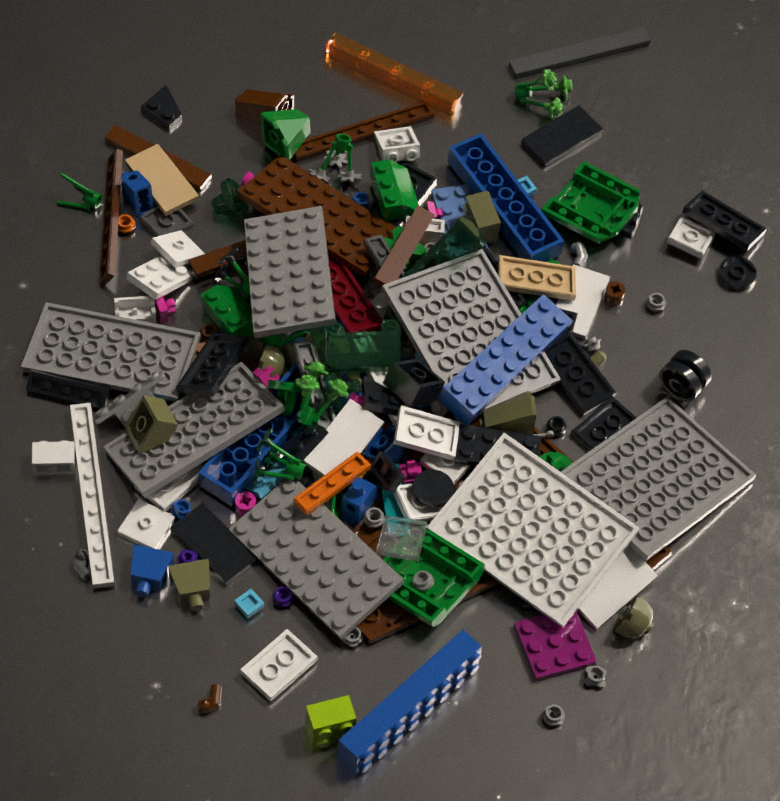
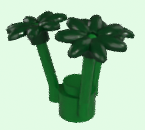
[253,428,306,486]

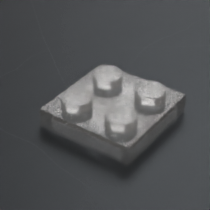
[376,516,427,561]

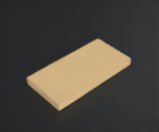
[125,144,199,216]
[497,255,576,301]

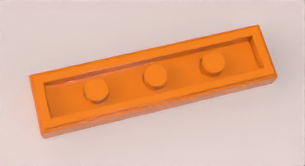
[293,452,371,516]

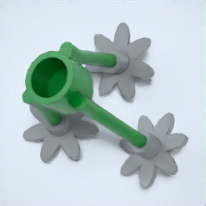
[308,134,362,183]

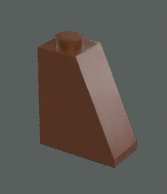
[235,89,295,126]

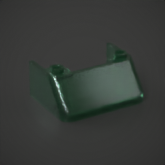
[404,215,485,277]
[309,305,401,374]

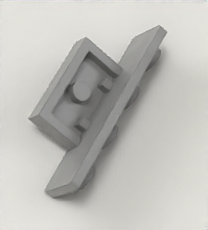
[95,370,165,426]

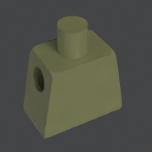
[168,559,210,611]

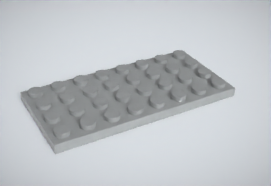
[244,206,336,338]
[21,302,201,402]
[103,362,285,498]
[229,478,405,640]

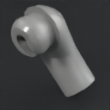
[571,242,588,267]

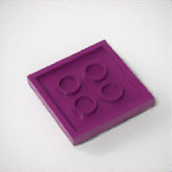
[514,611,597,682]

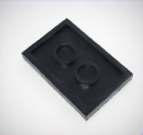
[570,397,637,451]

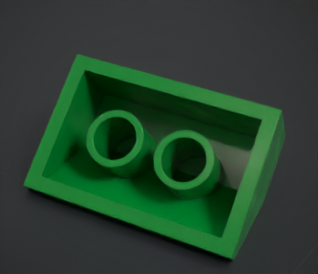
[370,159,419,221]
[200,285,254,339]

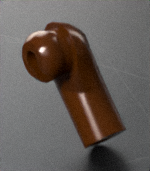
[198,684,222,713]

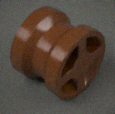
[604,281,626,306]

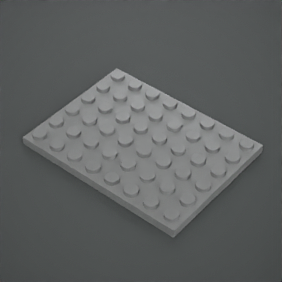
[381,249,561,422]
[561,396,756,561]

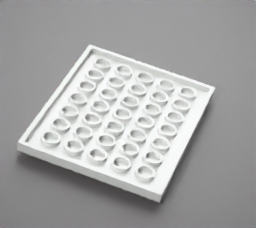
[427,433,640,628]

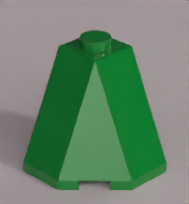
[260,109,311,160]

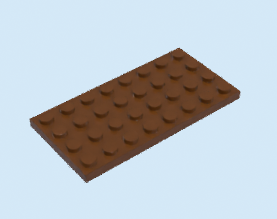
[236,155,396,277]

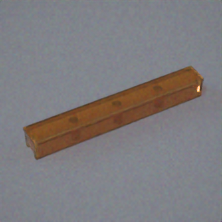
[325,32,463,118]

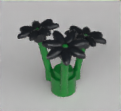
[212,247,251,298]

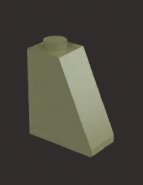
[479,391,537,435]

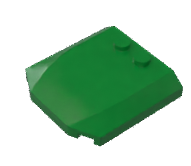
[541,161,640,243]
[383,528,485,627]

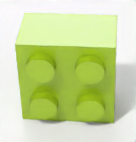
[305,695,357,748]

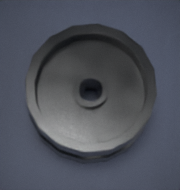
[659,350,712,401]

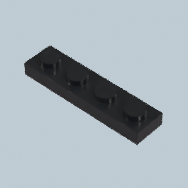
[26,369,110,408]

